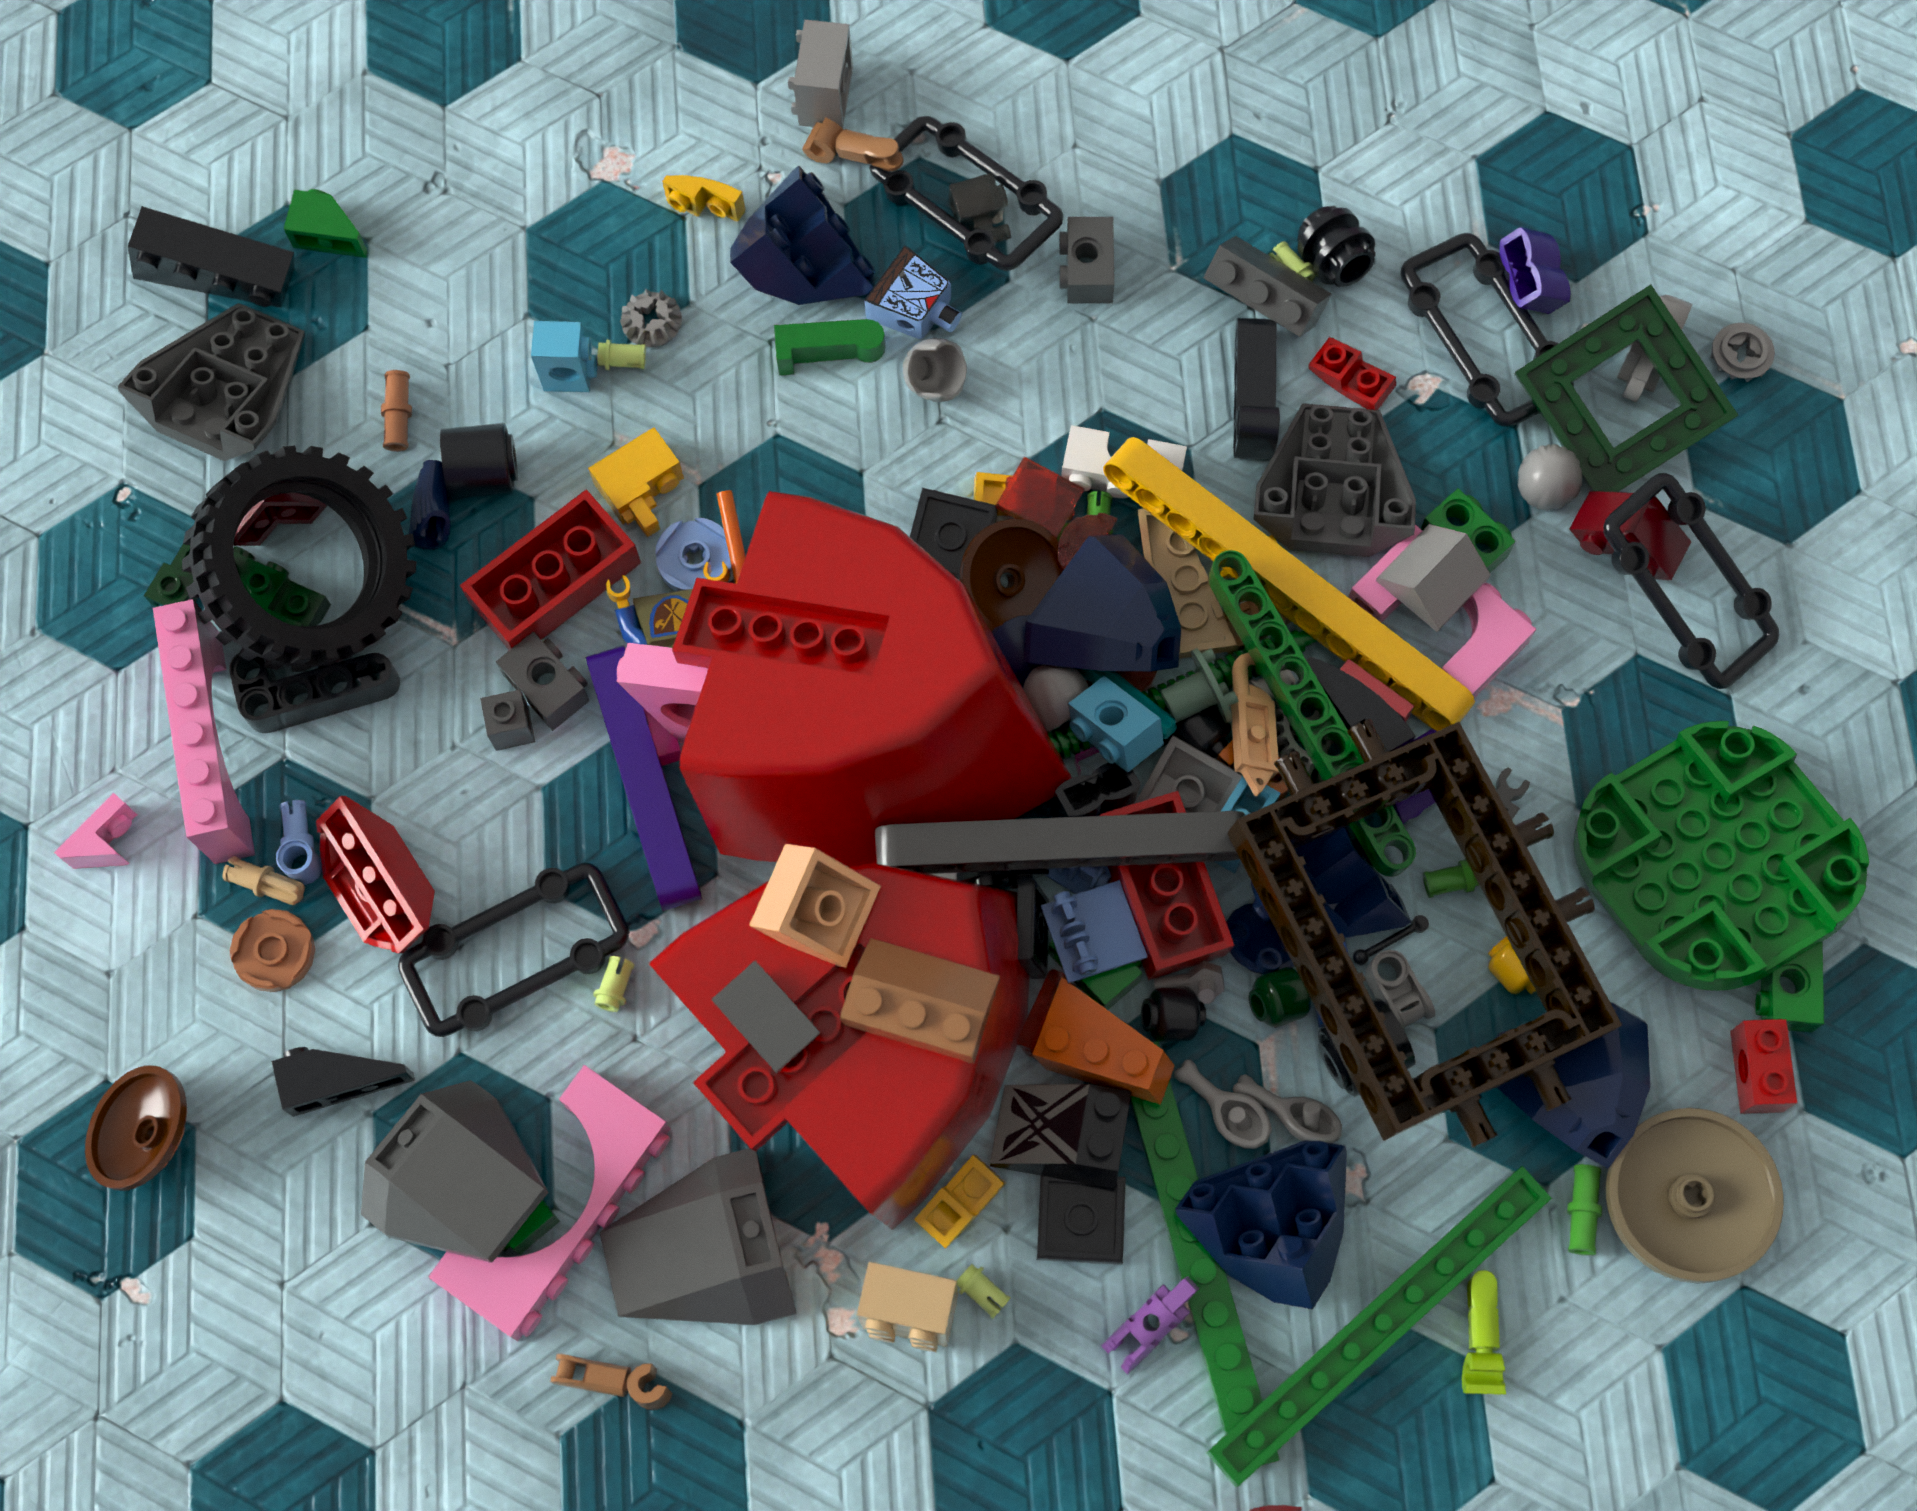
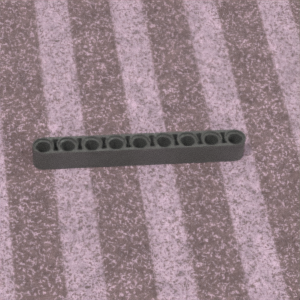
[875,811,1245,874]

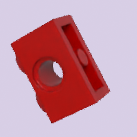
[1730,1019,1797,1114]

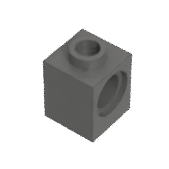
[480,690,535,751]

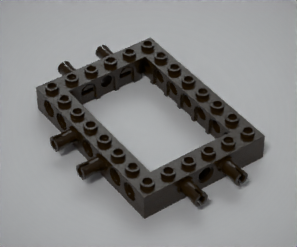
[1227,719,1622,1148]

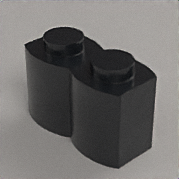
[1050,762,1141,818]

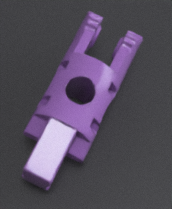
[1101,1276,1199,1375]

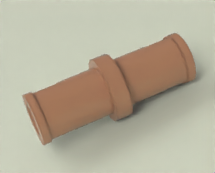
[381,370,412,451]

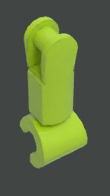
[1462,1270,1506,1395]

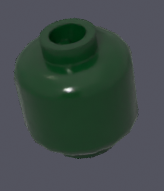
[1248,967,1311,1028]

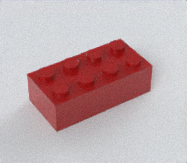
[460,489,641,650]
[1100,791,1235,980]

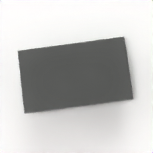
[711,960,820,1073]

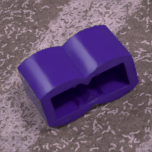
[1500,227,1571,314]

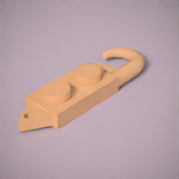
[1231,653,1279,797]

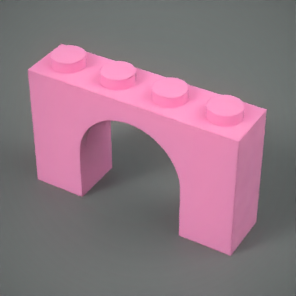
[1348,525,1536,698]
[616,643,708,743]

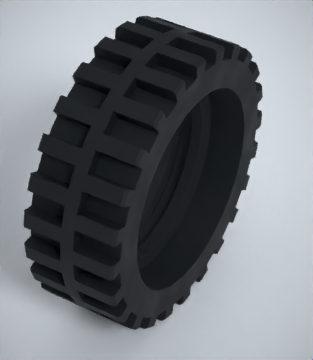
[182,445,417,672]

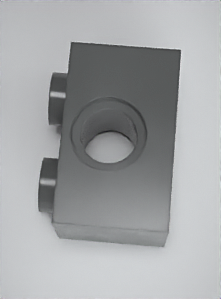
[1059,217,1114,303]
[496,632,589,731]

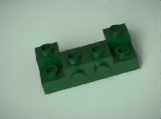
[144,544,331,667]

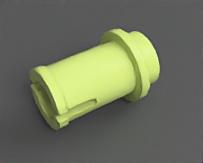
[1268,241,1316,281]
[597,339,646,370]
[593,956,635,1012]
[957,1264,1011,1319]

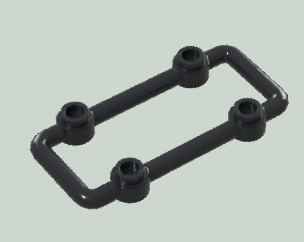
[870,116,1064,271]
[1400,233,1574,427]
[1603,473,1779,689]
[398,863,630,1037]

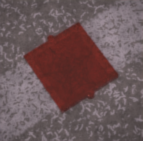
[995,456,1084,539]

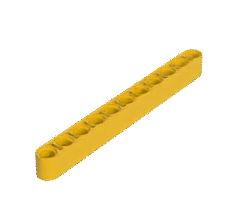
[1103,437,1475,731]

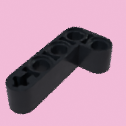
[1233,318,1280,459]
[229,653,400,733]

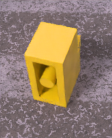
[588,427,684,538]

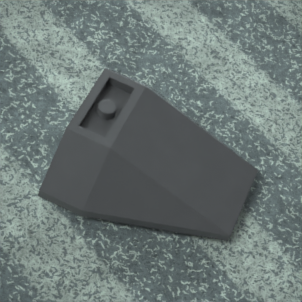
[118,303,305,461]
[1253,403,1416,557]
[361,1080,548,1263]
[599,1148,797,1325]

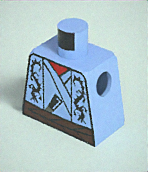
[864,245,962,339]

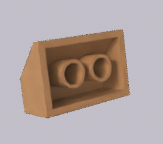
[840,938,1000,1064]

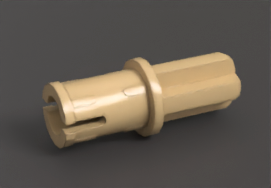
[222,856,305,905]

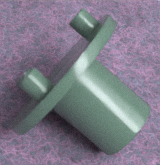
[1160,648,1239,723]

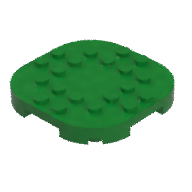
[1573,721,1869,991]

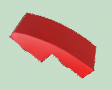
[1308,337,1397,410]

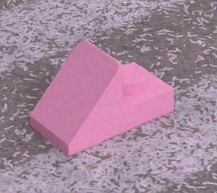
[54,793,137,869]

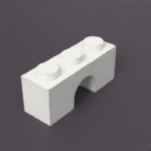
[1061,425,1187,498]

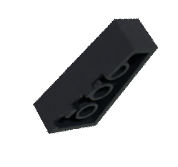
[128,206,295,308]

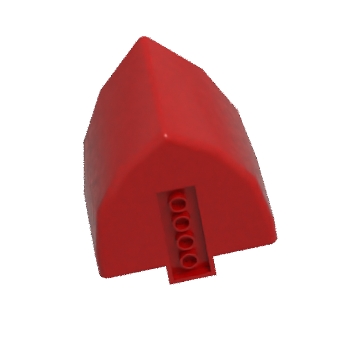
[672,491,1072,866]
[648,863,1030,1230]

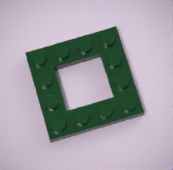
[1514,284,1738,492]

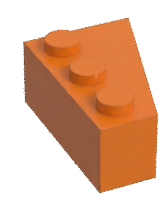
[1032,977,1175,1105]

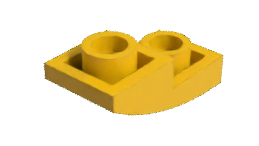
[662,175,746,222]

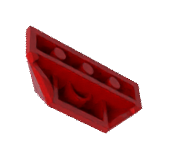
[316,796,435,954]

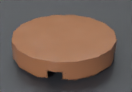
[230,909,316,992]

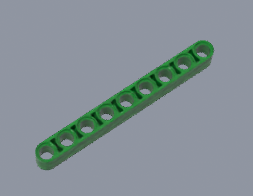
[1208,550,1416,877]

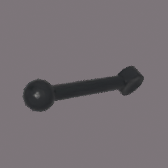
[1353,915,1429,965]

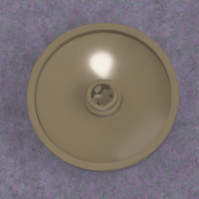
[1606,1108,1784,1283]

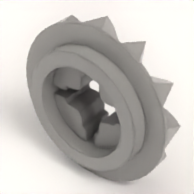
[620,289,682,347]
[1711,323,1775,382]

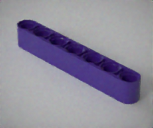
[585,645,702,912]

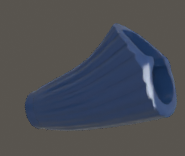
[409,460,451,550]

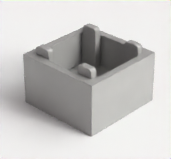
[788,20,853,128]

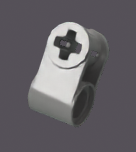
[1365,950,1436,1029]

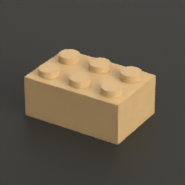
[857,1262,958,1352]

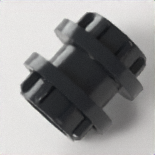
[1297,205,1376,287]

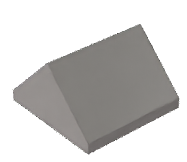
[1376,524,1491,632]

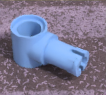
[276,800,322,885]

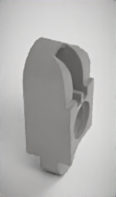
[1617,294,1692,403]

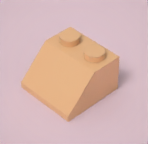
[749,844,881,968]

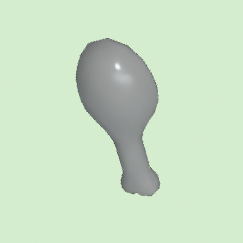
[1174,1059,1272,1149]
[1233,1074,1342,1144]

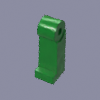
[774,319,886,376]

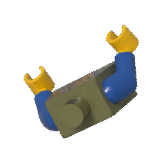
[606,561,730,648]

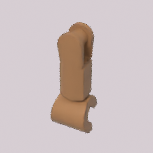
[802,117,904,171]
[550,1354,673,1410]

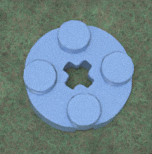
[655,518,732,592]

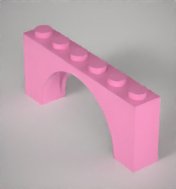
[153,599,255,864]
[428,1065,671,1341]

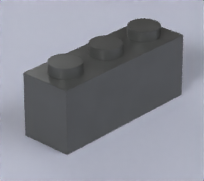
[1203,236,1332,337]

